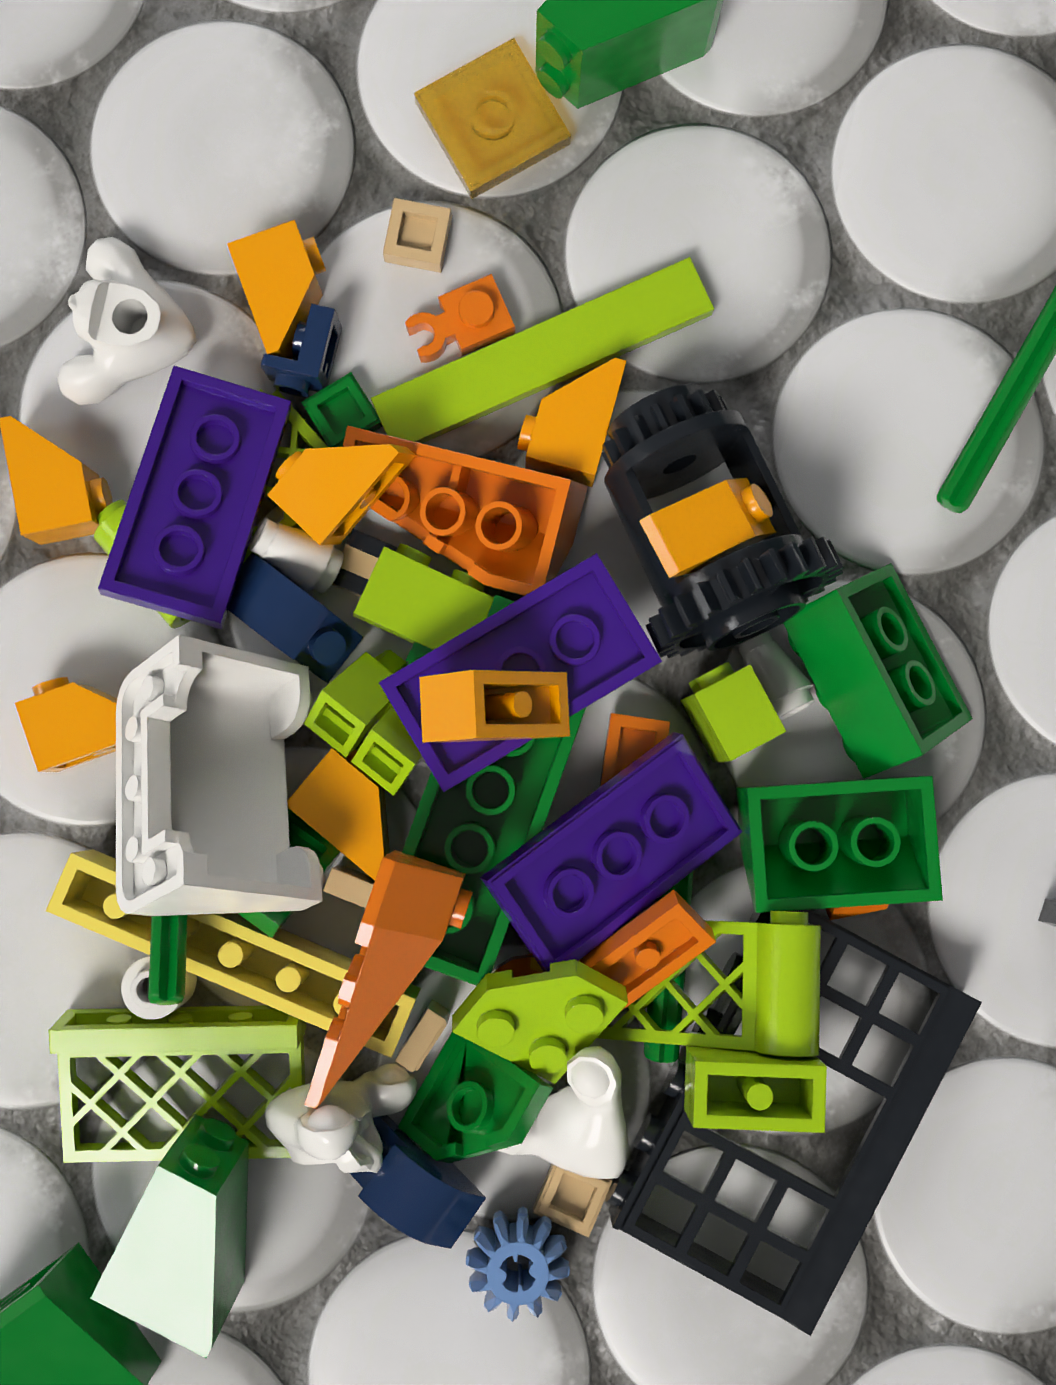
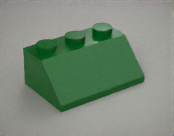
[783,563,973,779]
[736,776,943,913]

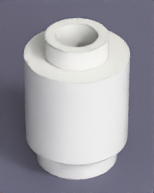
[121,955,197,1020]

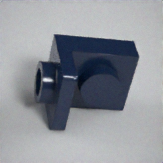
[260,303,342,397]

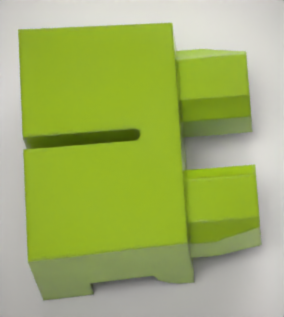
[303,649,423,796]

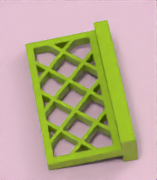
[48,1005,307,1163]

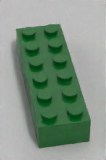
[402,595,586,986]

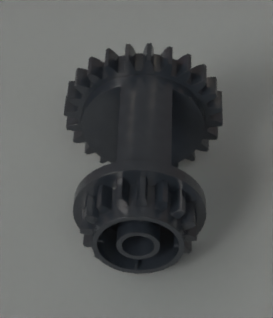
[602,383,844,658]

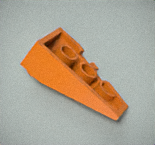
[343,425,588,596]
[305,850,473,1109]

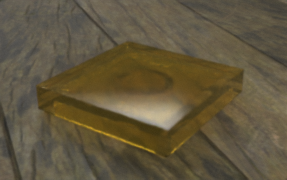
[414,38,571,199]

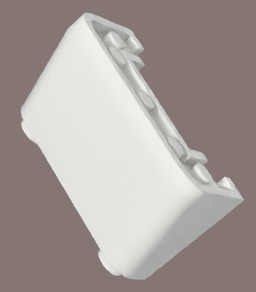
[116,635,324,916]

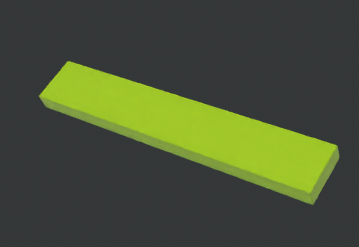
[371,257,714,444]

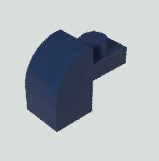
[228,552,363,684]
[350,1115,486,1249]

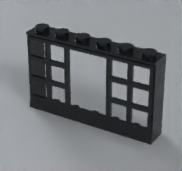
[605,909,982,1336]

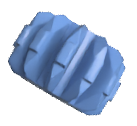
[466,1206,570,1322]

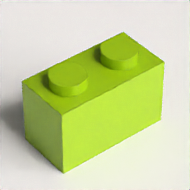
[353,543,494,650]
[680,661,787,763]
[684,1046,827,1133]

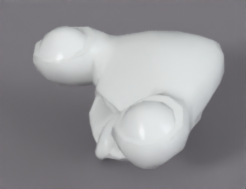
[57,237,197,405]
[498,1046,629,1179]
[265,1063,417,1173]

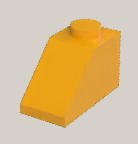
[227,219,326,360]
[517,358,626,487]
[0,416,113,545]
[267,444,416,545]
[639,478,776,578]
[419,670,570,743]
[15,677,117,772]
[287,748,390,880]

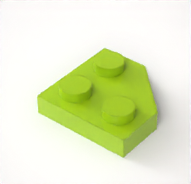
[452,959,628,1084]

